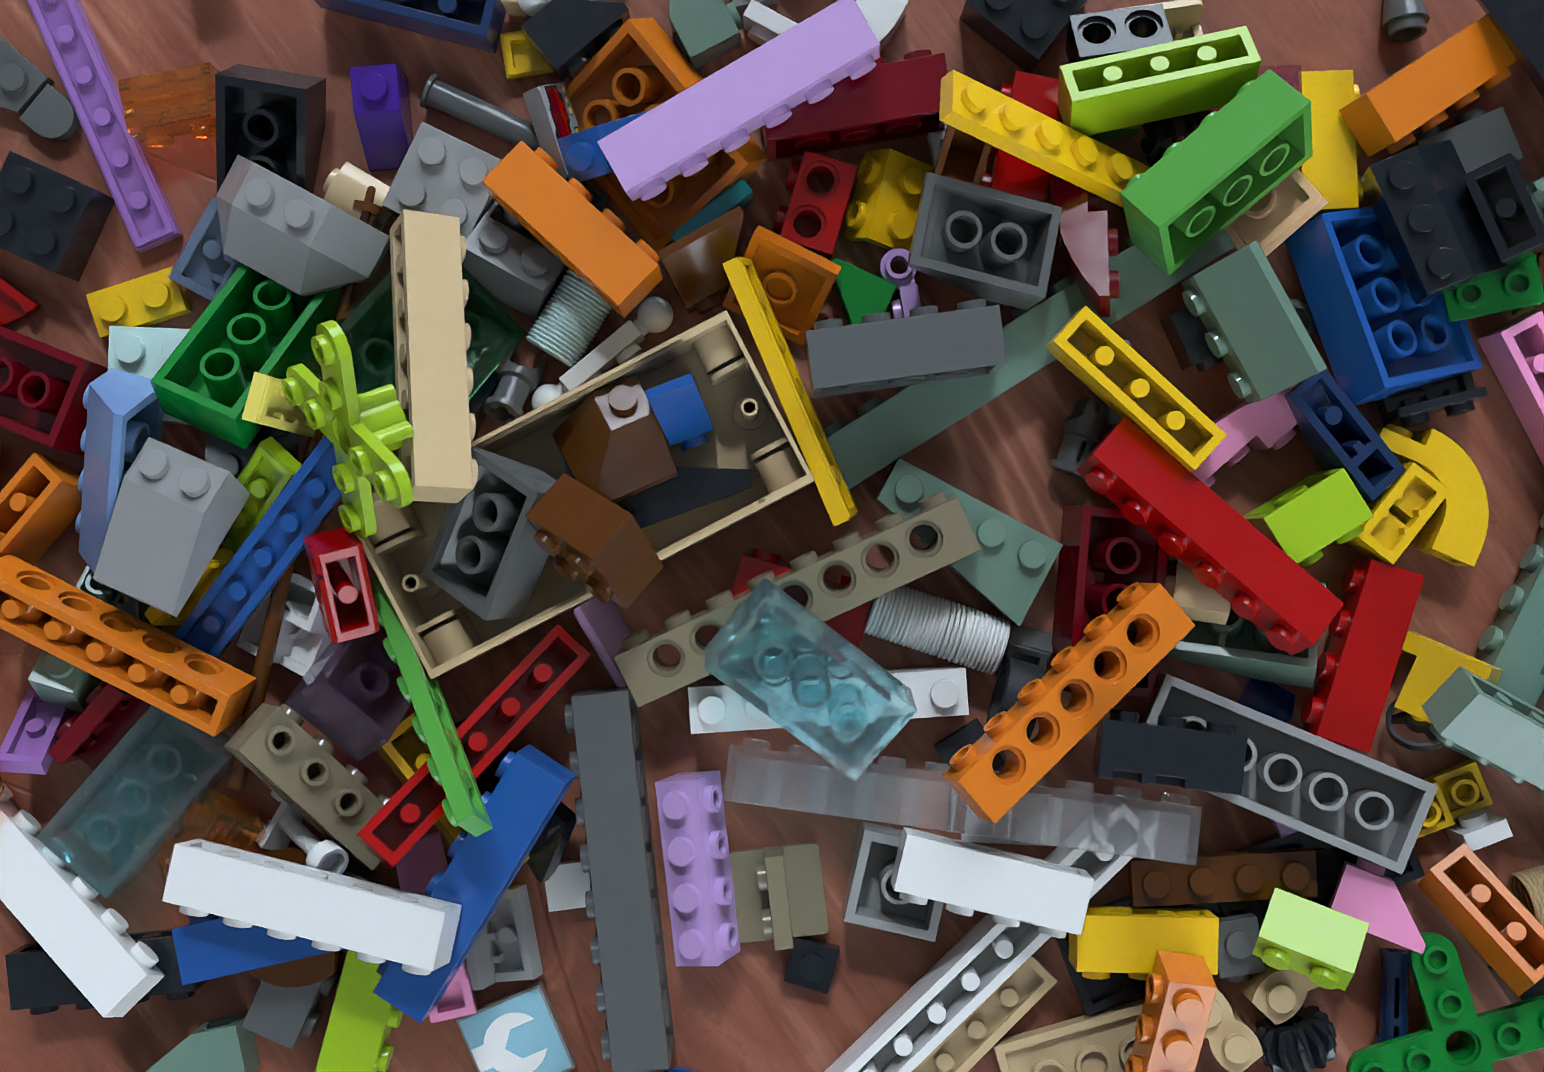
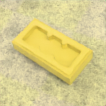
[241,372,315,438]

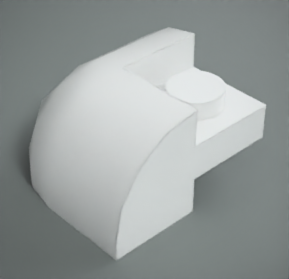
[237,573,351,681]

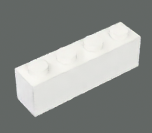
[891,826,1094,938]

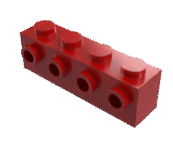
[1301,558,1425,753]

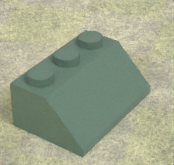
[1181,240,1327,404]

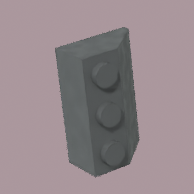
[422,447,557,621]

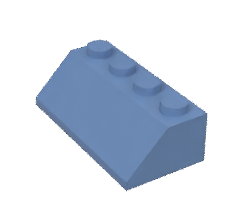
[75,368,163,585]

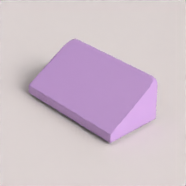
[573,597,632,688]

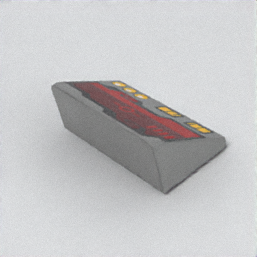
[523,82,580,180]

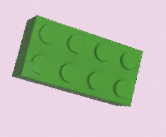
[1120,69,1313,276]

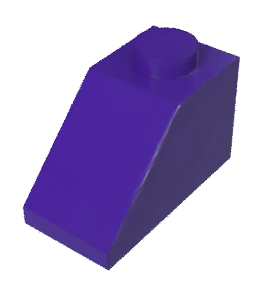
[350,63,413,172]

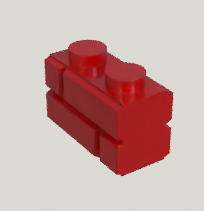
[303,527,380,643]

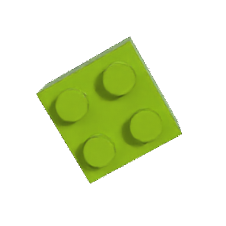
[1243,468,1374,568]

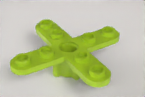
[282,320,414,538]

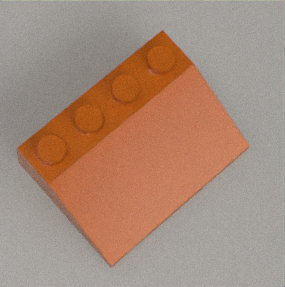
[566,17,768,253]

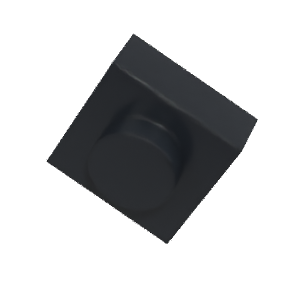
[784,936,840,994]

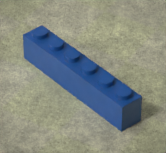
[373,744,577,1023]

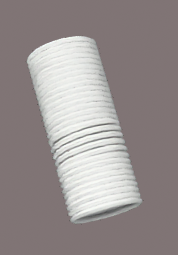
[864,585,1011,675]

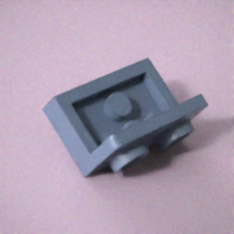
[167,197,241,301]

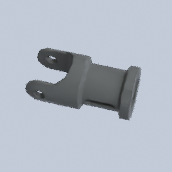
[483,345,547,425]
[1049,397,1108,479]

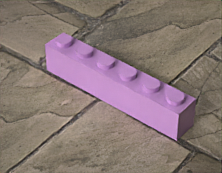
[597,0,880,201]

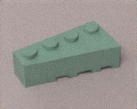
[874,458,1063,627]

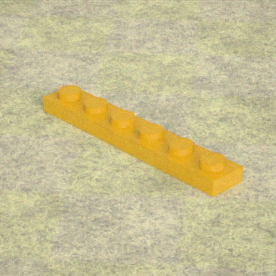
[939,69,1151,207]

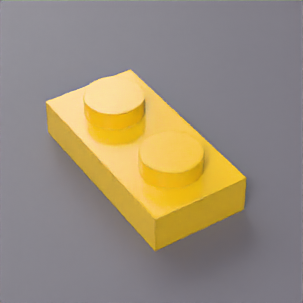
[86,267,192,340]

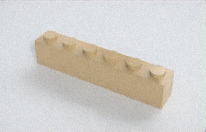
[390,209,478,503]

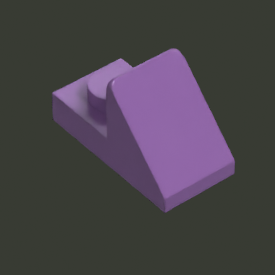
[0,689,75,775]

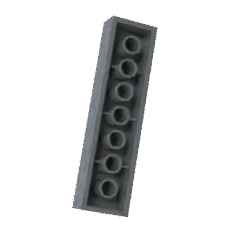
[565,685,675,1072]

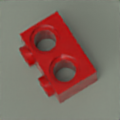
[773,150,858,261]

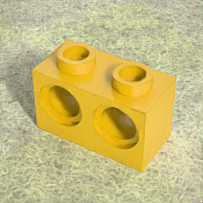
[1346,462,1451,564]

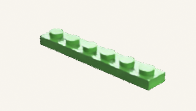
[370,577,493,837]

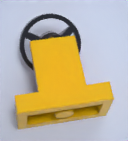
[1386,631,1503,752]

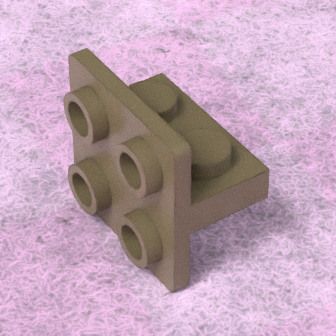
[730,842,829,951]

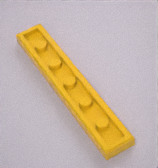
[722,257,858,526]

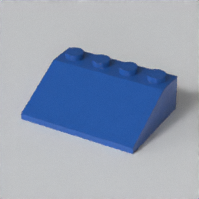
[1285,207,1483,405]

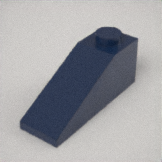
[1284,369,1406,501]

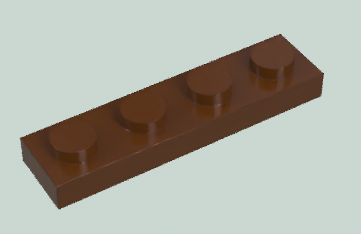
[1127,847,1318,907]

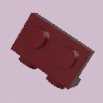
[47,682,162,775]

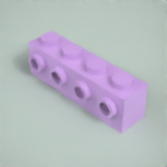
[655,770,741,967]

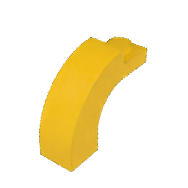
[1374,424,1489,567]

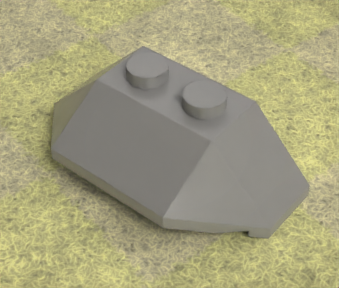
[216,155,390,297]

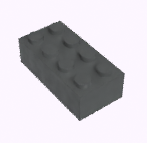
[805,299,1007,399]

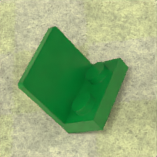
[1442,254,1544,322]

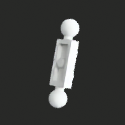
[532,296,673,410]

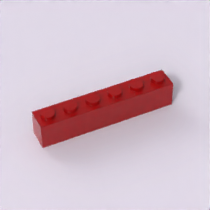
[1076,416,1344,656]
[355,624,591,870]

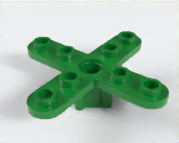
[1346,932,1544,1072]

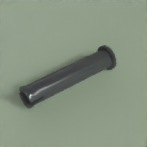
[420,73,540,151]

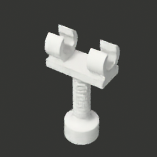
[248,790,349,874]

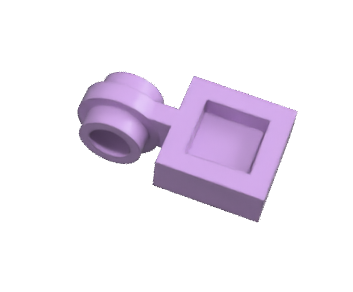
[880,248,921,319]

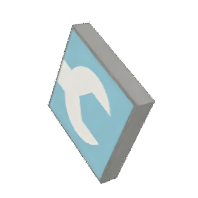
[456,980,577,1072]

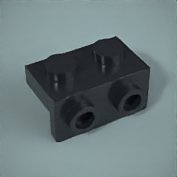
[1377,372,1488,428]

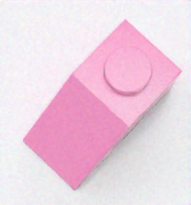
[1328,857,1426,954]

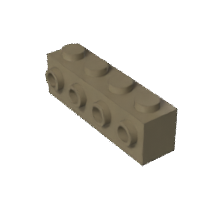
[224,703,389,871]

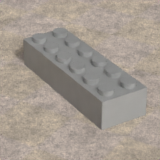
[1141,673,1438,874]

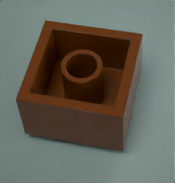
[525,473,664,609]

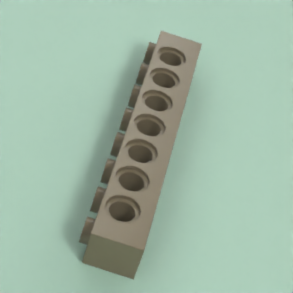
[614,491,981,707]

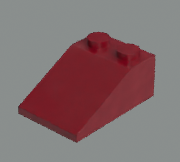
[0,326,108,456]

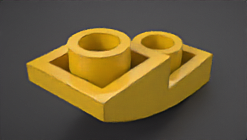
[1417,759,1493,839]

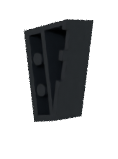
[1092,709,1248,795]

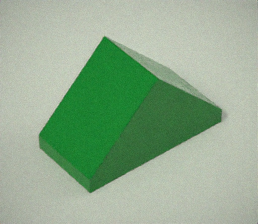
[832,258,897,325]

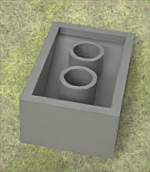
[93,437,251,618]

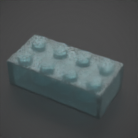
[704,577,917,781]
[36,705,233,899]

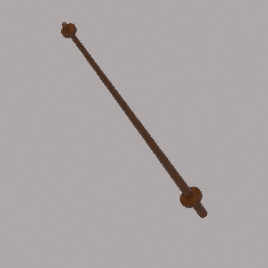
[224,186,382,790]

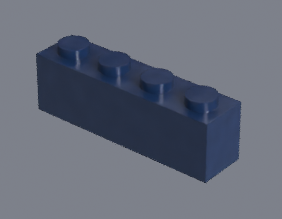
[314,0,506,53]

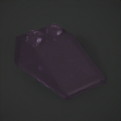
[285,598,412,761]

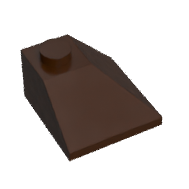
[657,206,746,315]
[552,374,677,504]

